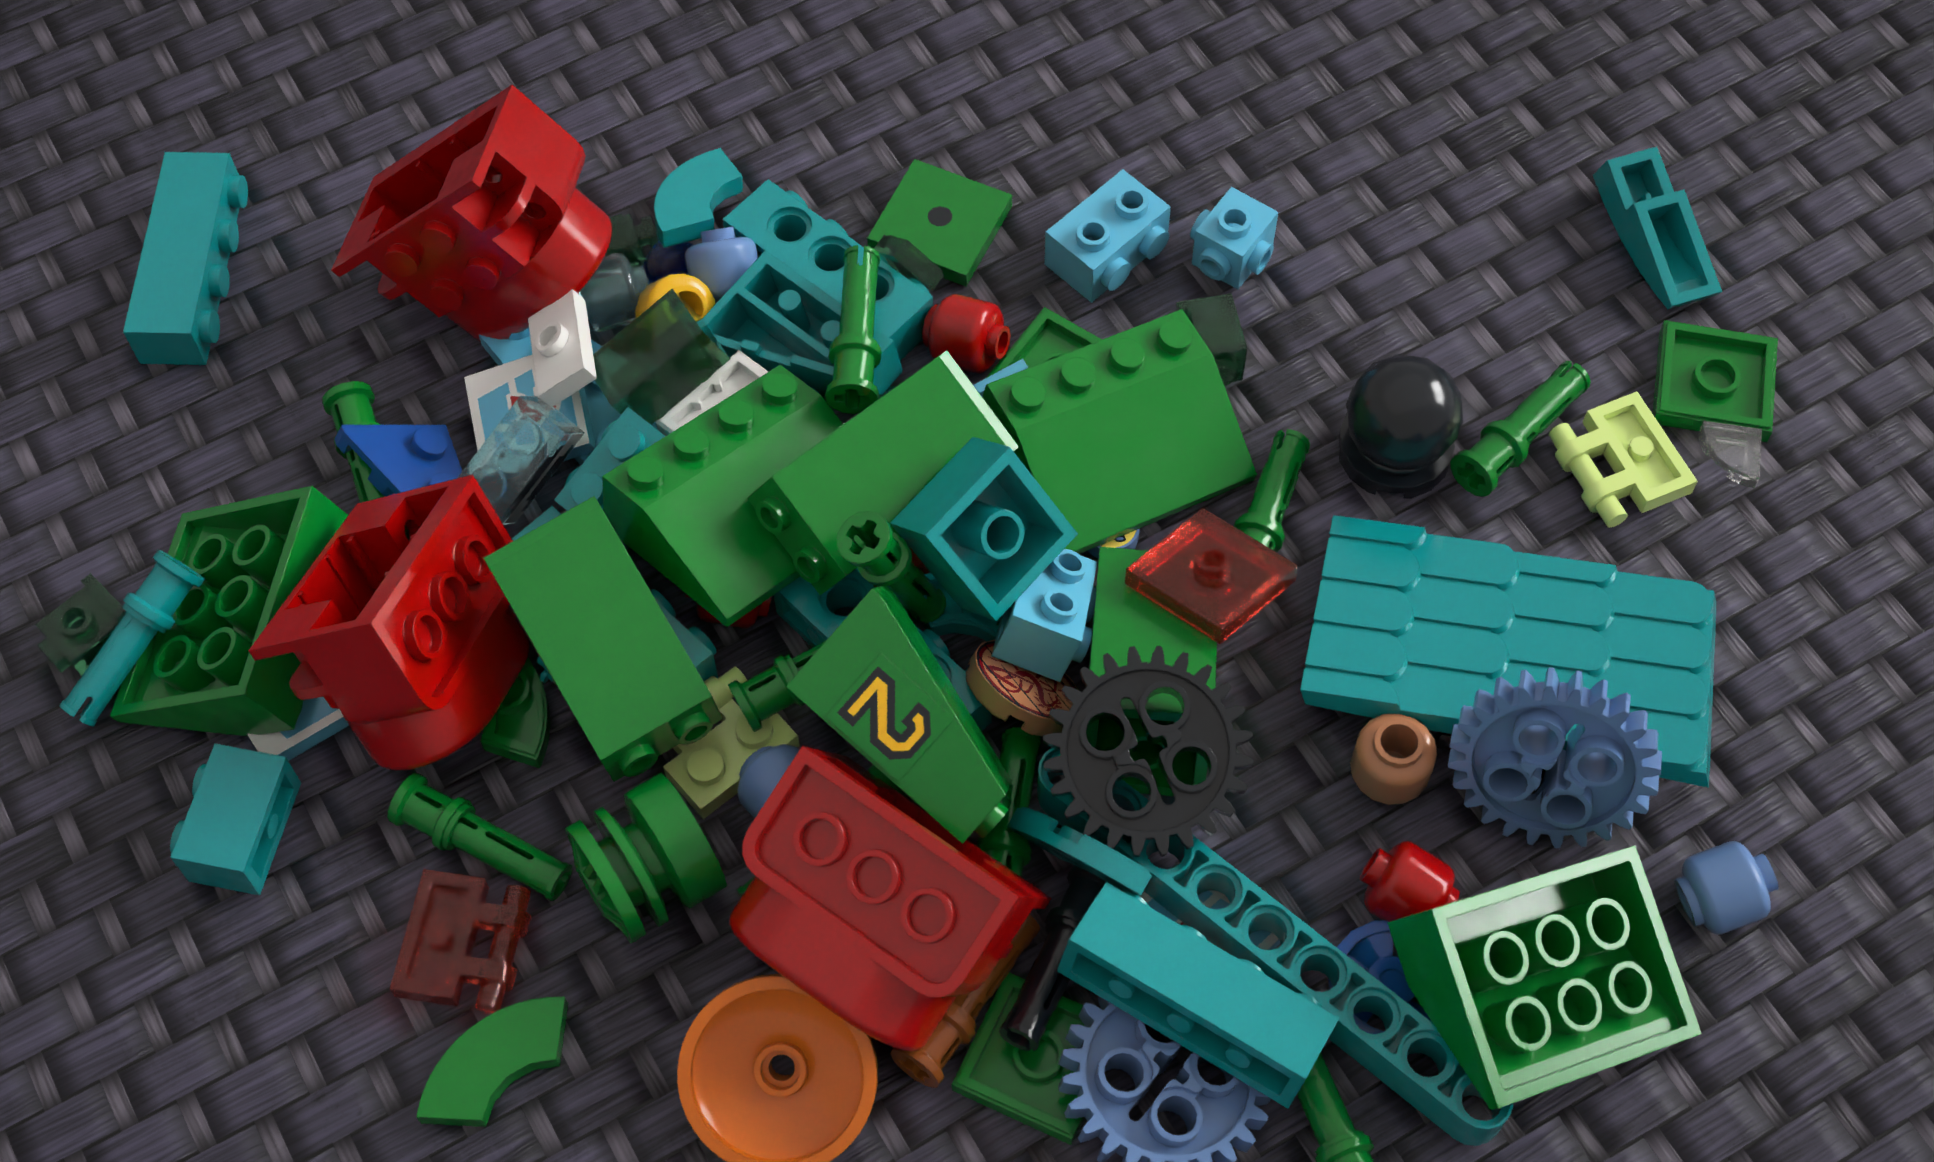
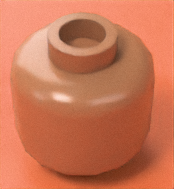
[1350,714,1437,805]

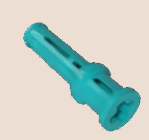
[59,550,205,727]

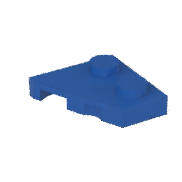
[335,425,464,496]

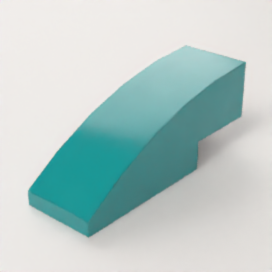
[1592,146,1722,309]

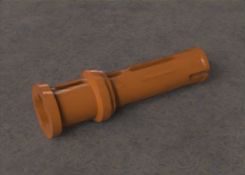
[890,914,1040,1088]

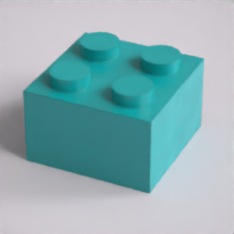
[890,437,1078,621]

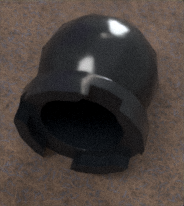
[1338,354,1463,499]

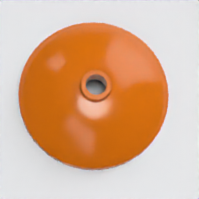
[677,974,878,1162]

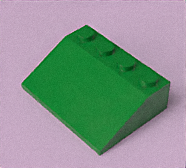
[982,309,1257,554]
[602,365,843,627]
[110,486,348,737]
[1387,845,1702,1110]

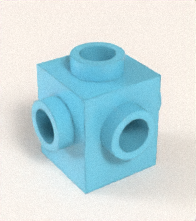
[1190,187,1279,289]

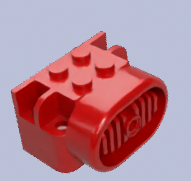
[331,85,612,342]
[248,475,530,771]
[729,746,1052,1052]

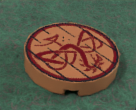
[966,640,1079,736]

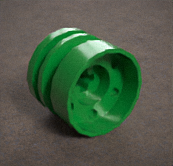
[564,773,727,943]

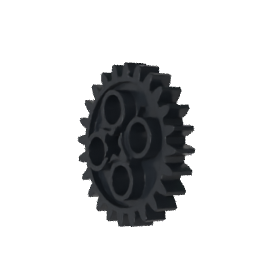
[1043,646,1254,857]

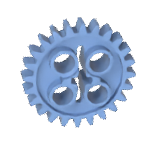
[1448,668,1662,848]
[1058,996,1271,1162]

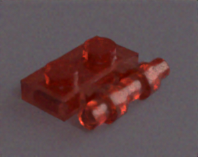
[390,869,531,1014]

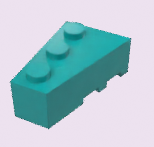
[691,250,903,399]

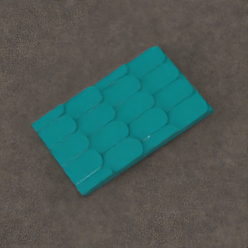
[1300,515,1717,788]

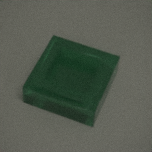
[874,235,944,291]

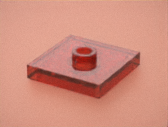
[1125,508,1298,644]

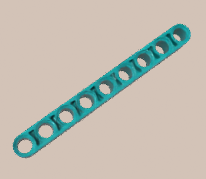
[1037,748,1513,1146]

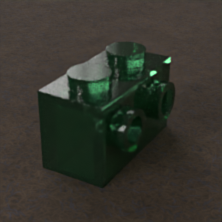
[593,289,730,425]

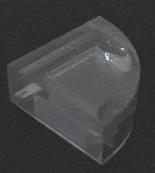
[1699,421,1762,488]

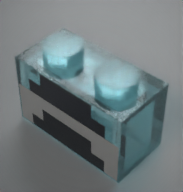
[458,396,585,525]

